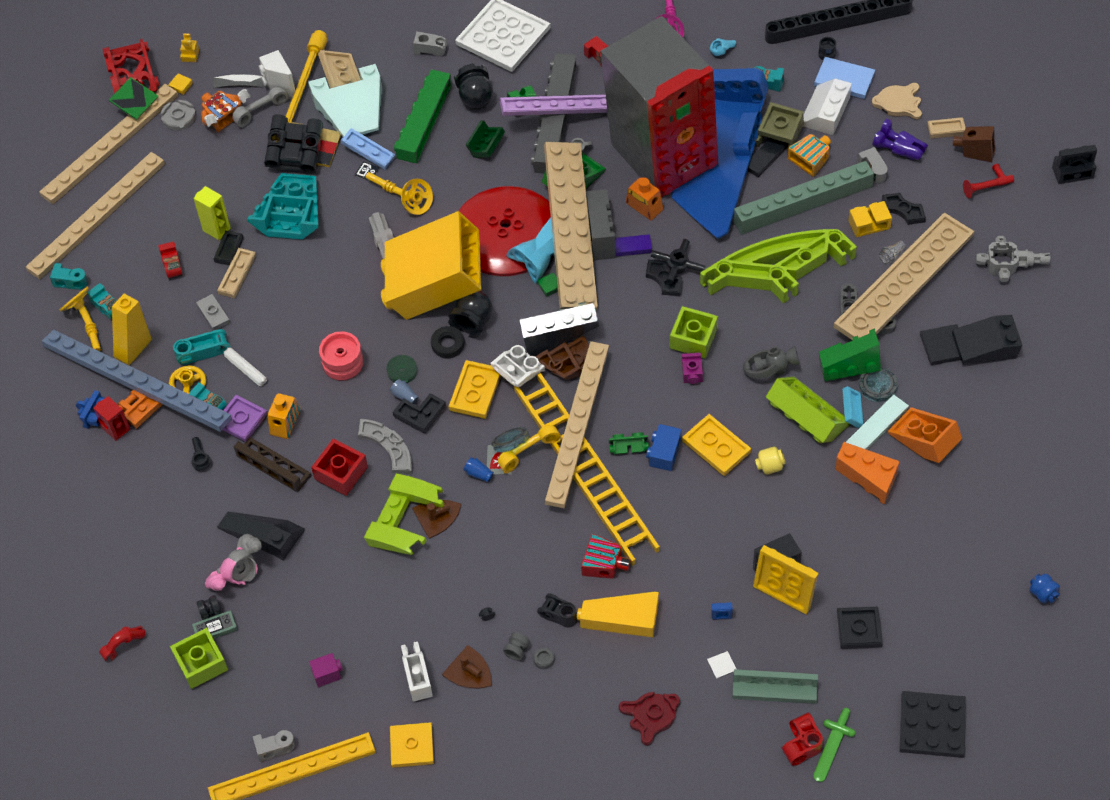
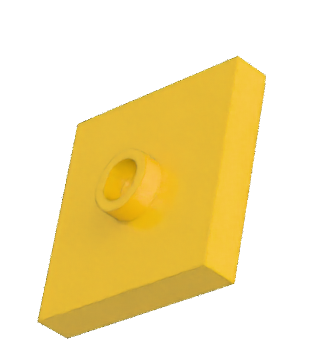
[390,723,434,768]

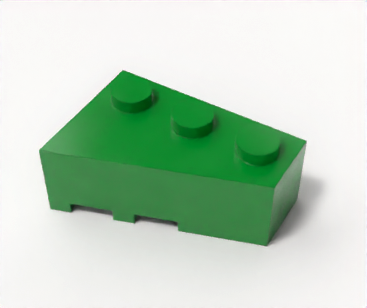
[819,328,881,381]

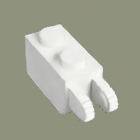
[401,642,433,702]

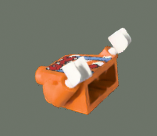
[201,89,251,132]

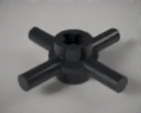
[651,239,706,284]

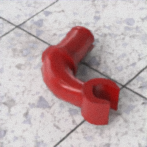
[99,626,146,661]

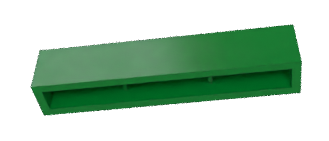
[394,69,452,164]

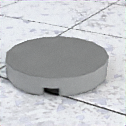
[161,100,196,131]

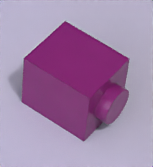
[309,653,343,687]

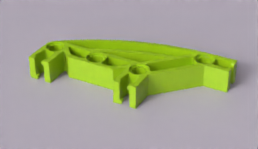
[700,229,857,303]

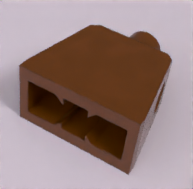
[953,126,996,163]

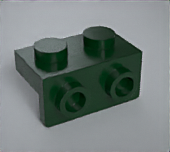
[466,120,505,157]

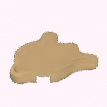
[872,83,922,120]

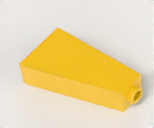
[112,294,152,365]
[577,592,659,637]

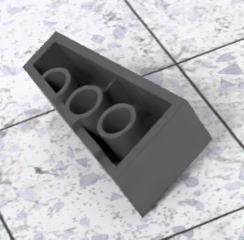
[586,189,616,260]

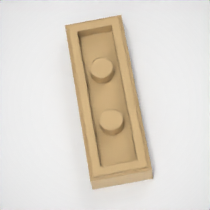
[217,248,256,298]

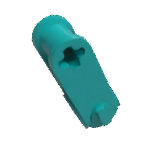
[173,329,231,365]

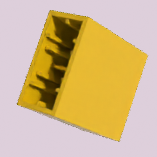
[381,211,481,320]

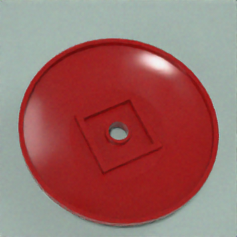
[459,186,551,276]

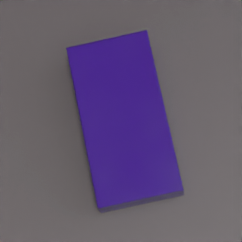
[615,234,652,256]

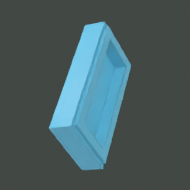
[842,386,863,428]

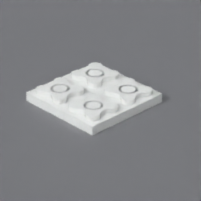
[455,0,551,72]

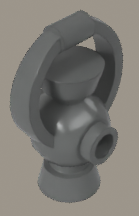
[743,346,800,379]

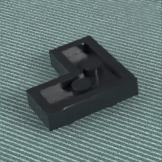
[392,393,446,433]

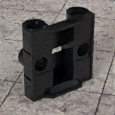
[264,114,323,174]

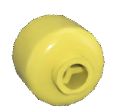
[755,446,786,475]

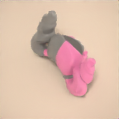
[205,533,261,591]

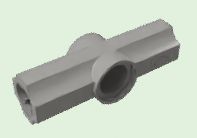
[369,212,394,259]

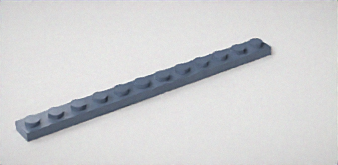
[42,330,232,432]

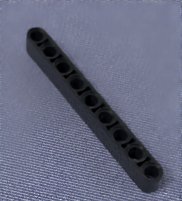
[765,0,913,44]

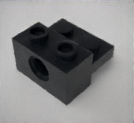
[1052,145,1097,184]

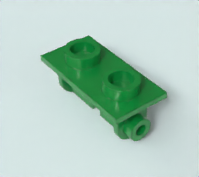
[609,432,649,455]

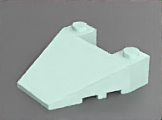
[308,64,383,137]

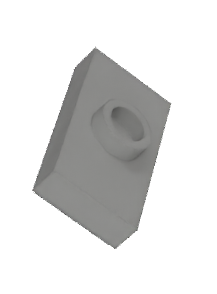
[196,294,230,331]

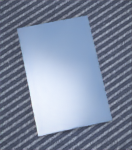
[814,57,875,99]

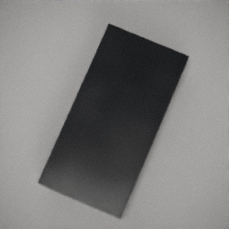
[213,230,244,266]

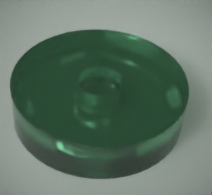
[386,355,417,383]

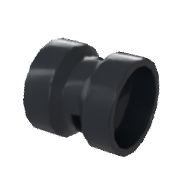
[818,37,837,60]
[196,595,222,620]

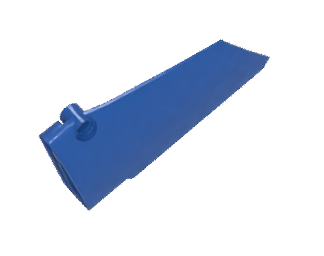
[672,68,769,239]

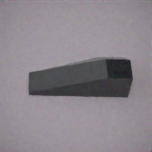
[217,511,305,561]

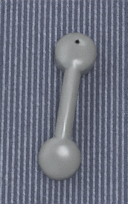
[233,87,289,128]

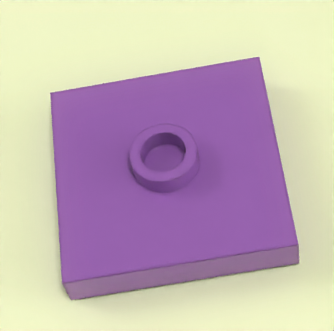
[222,395,268,442]

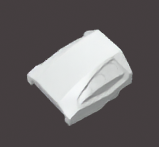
[491,345,545,387]

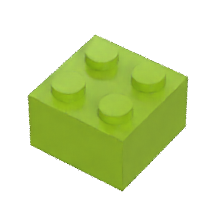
[670,306,718,359]
[170,628,228,689]

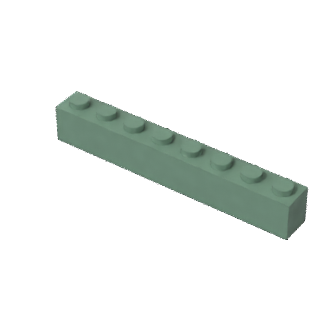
[733,161,874,235]

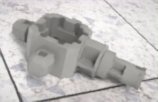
[976,236,1050,282]

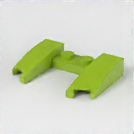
[364,473,444,555]

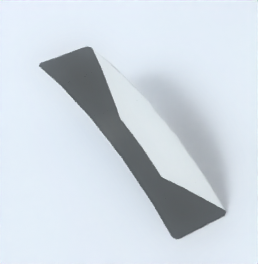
[212,75,263,88]

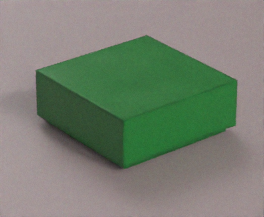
[537,273,558,297]

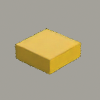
[168,74,193,95]

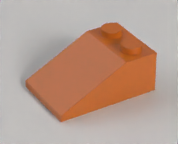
[888,407,962,463]

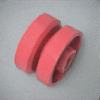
[319,331,363,380]

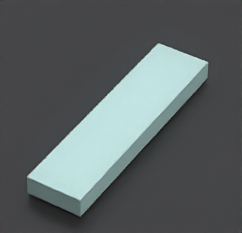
[846,395,909,450]

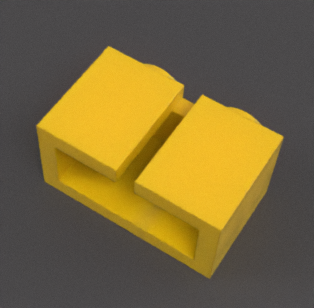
[848,201,892,237]

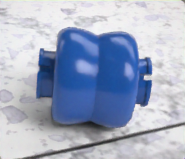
[1030,574,1060,603]

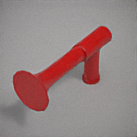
[963,164,1014,198]

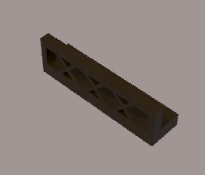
[233,437,311,492]

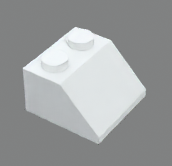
[258,50,295,97]

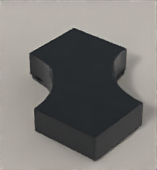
[882,193,926,225]
[646,259,682,297]

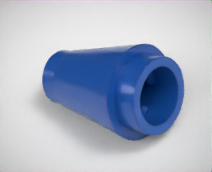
[463,457,494,482]

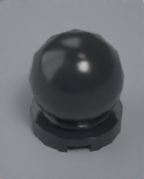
[454,63,493,109]
[448,291,492,338]

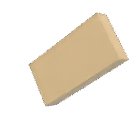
[927,117,965,139]

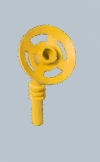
[366,172,433,215]
[59,286,101,351]

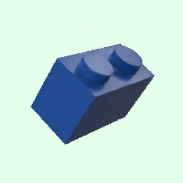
[646,424,682,471]

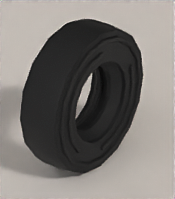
[431,326,465,358]

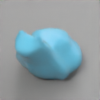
[710,38,736,56]

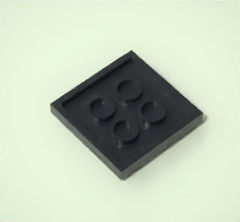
[899,691,966,758]

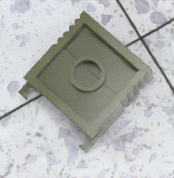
[756,102,804,152]

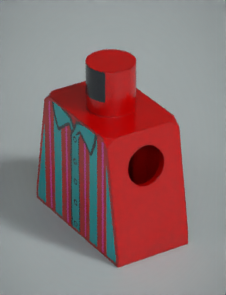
[581,534,631,579]

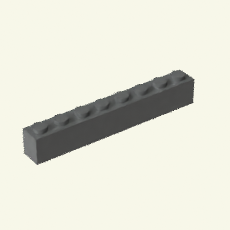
[531,53,577,173]

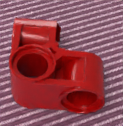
[781,713,823,766]

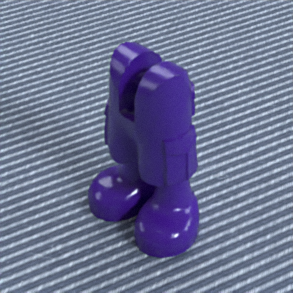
[872,118,928,160]

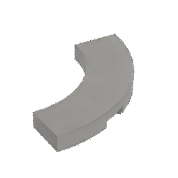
[358,419,412,474]

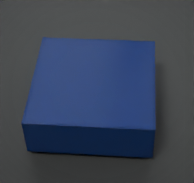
[711,602,733,620]

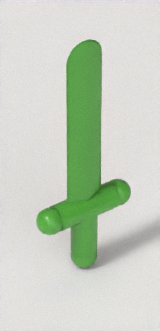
[813,708,856,782]

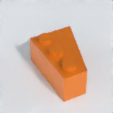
[835,442,900,504]

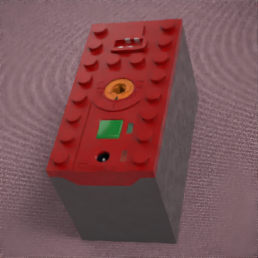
[600,16,718,197]

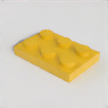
[449,360,501,419]
[682,414,751,476]

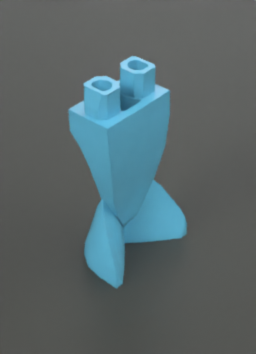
[506,218,554,284]

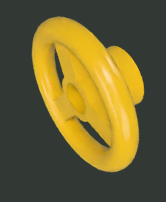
[169,366,206,394]

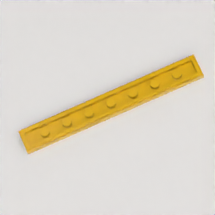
[208,732,376,800]

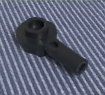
[191,437,211,471]

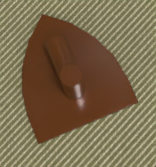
[412,500,461,539]
[442,645,492,689]

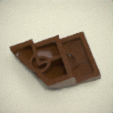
[535,335,589,380]

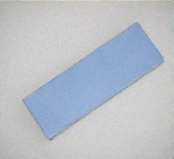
[341,128,395,170]

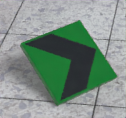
[109,77,159,120]

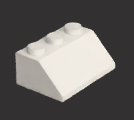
[803,79,852,135]

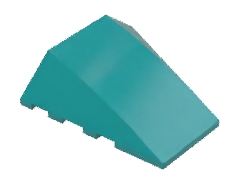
[247,173,318,240]

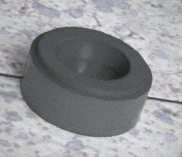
[533,648,554,669]

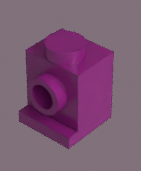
[682,353,703,384]

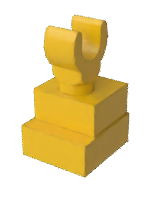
[180,33,199,62]

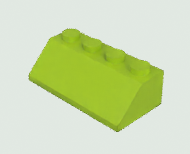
[766,377,850,443]

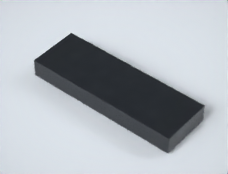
[747,138,789,177]

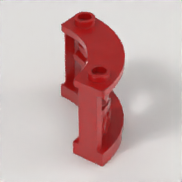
[102,39,159,94]

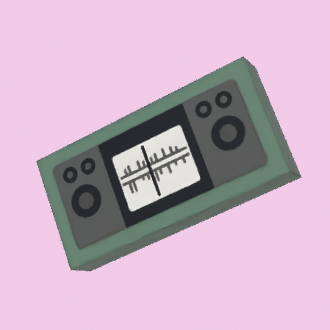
[192,610,237,639]

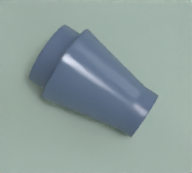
[390,379,419,404]

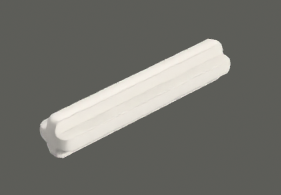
[224,348,267,386]

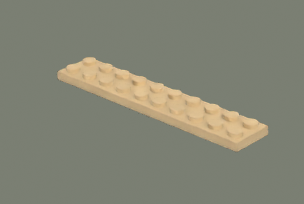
[544,142,598,310]
[833,213,974,340]

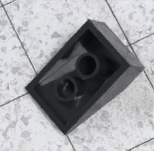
[952,315,1023,363]

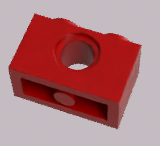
[93,396,130,441]

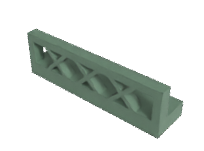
[733,669,818,704]

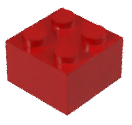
[311,438,368,496]

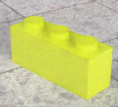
[193,186,231,241]

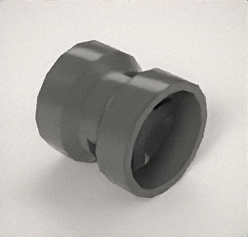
[503,632,530,661]

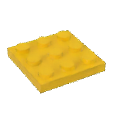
[753,545,819,615]

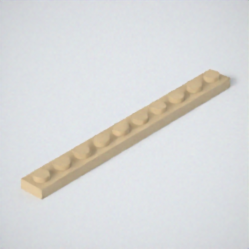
[39,84,178,204]
[26,152,165,280]
[545,341,609,508]

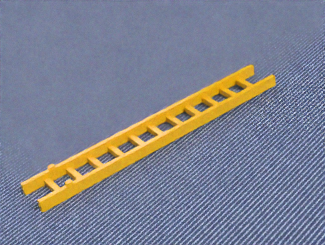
[514,373,660,566]

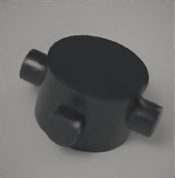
[479,607,495,621]

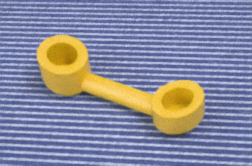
[498,426,561,474]

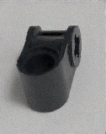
[537,593,577,628]

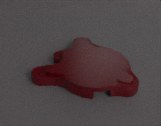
[619,692,680,745]

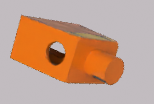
[625,178,663,221]

